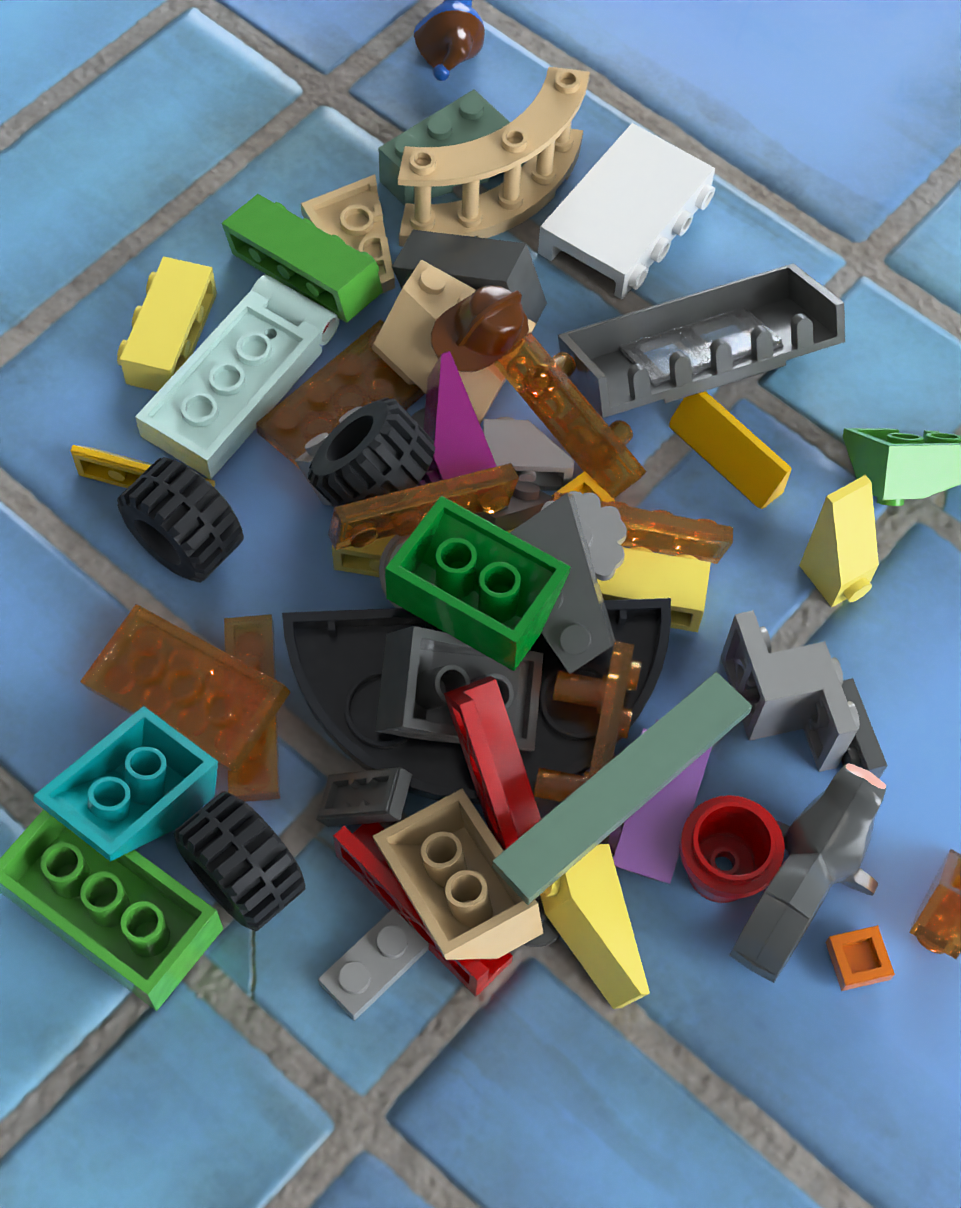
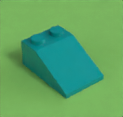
[34,706,218,862]

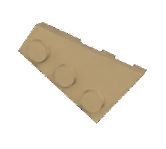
[301,174,395,294]

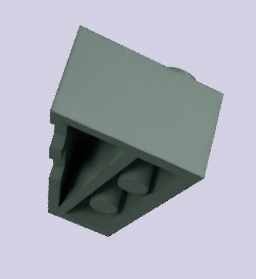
[378,89,525,206]

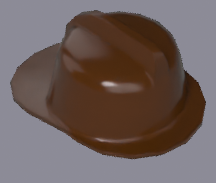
[431,285,529,372]

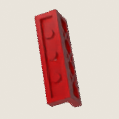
[444,676,541,851]
[333,823,513,997]

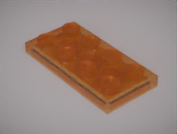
[256,319,425,469]
[80,604,291,774]

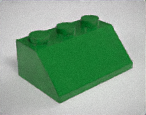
[385,496,571,671]

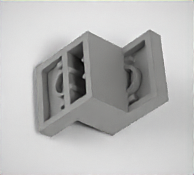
[720,610,860,772]

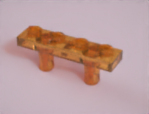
[494,332,647,499]
[534,641,642,837]

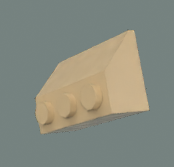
[373,789,543,960]

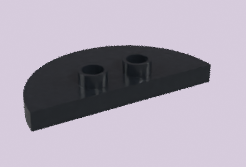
[282,598,671,804]

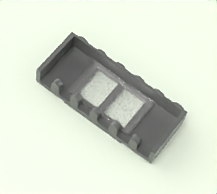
[558,263,845,418]

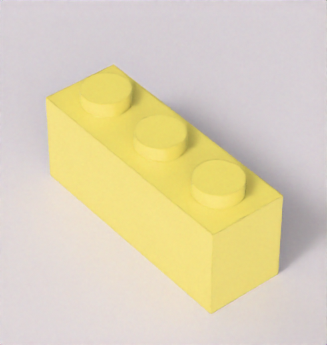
[117,256,217,392]

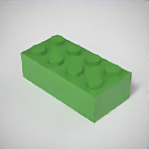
[0,809,223,1011]

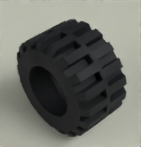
[308,398,435,524]
[117,457,244,582]
[173,791,306,931]

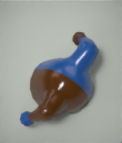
[414,0,485,81]

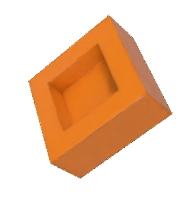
[825,925,895,991]

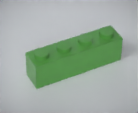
[221,194,383,323]

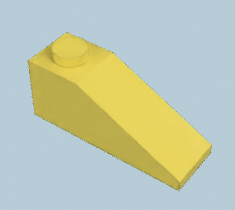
[799,475,879,607]
[540,844,650,1009]

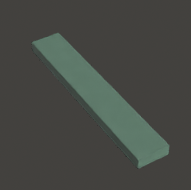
[492,672,752,905]

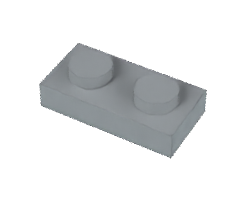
[318,908,429,1021]

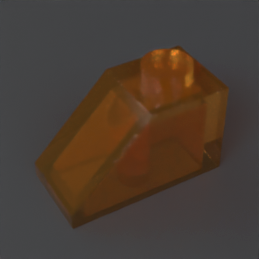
[909,849,961,959]

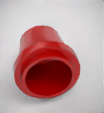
[679,795,785,903]

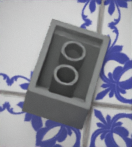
[375,626,544,751]

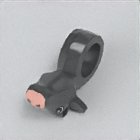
[730,763,886,983]

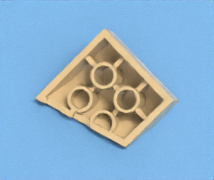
[371,260,536,424]

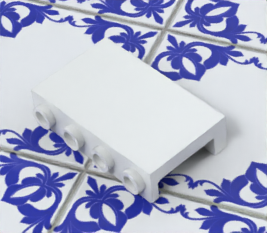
[538,123,715,300]

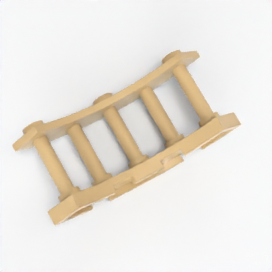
[398,67,590,246]

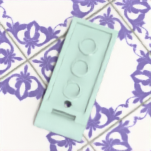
[135,274,339,479]

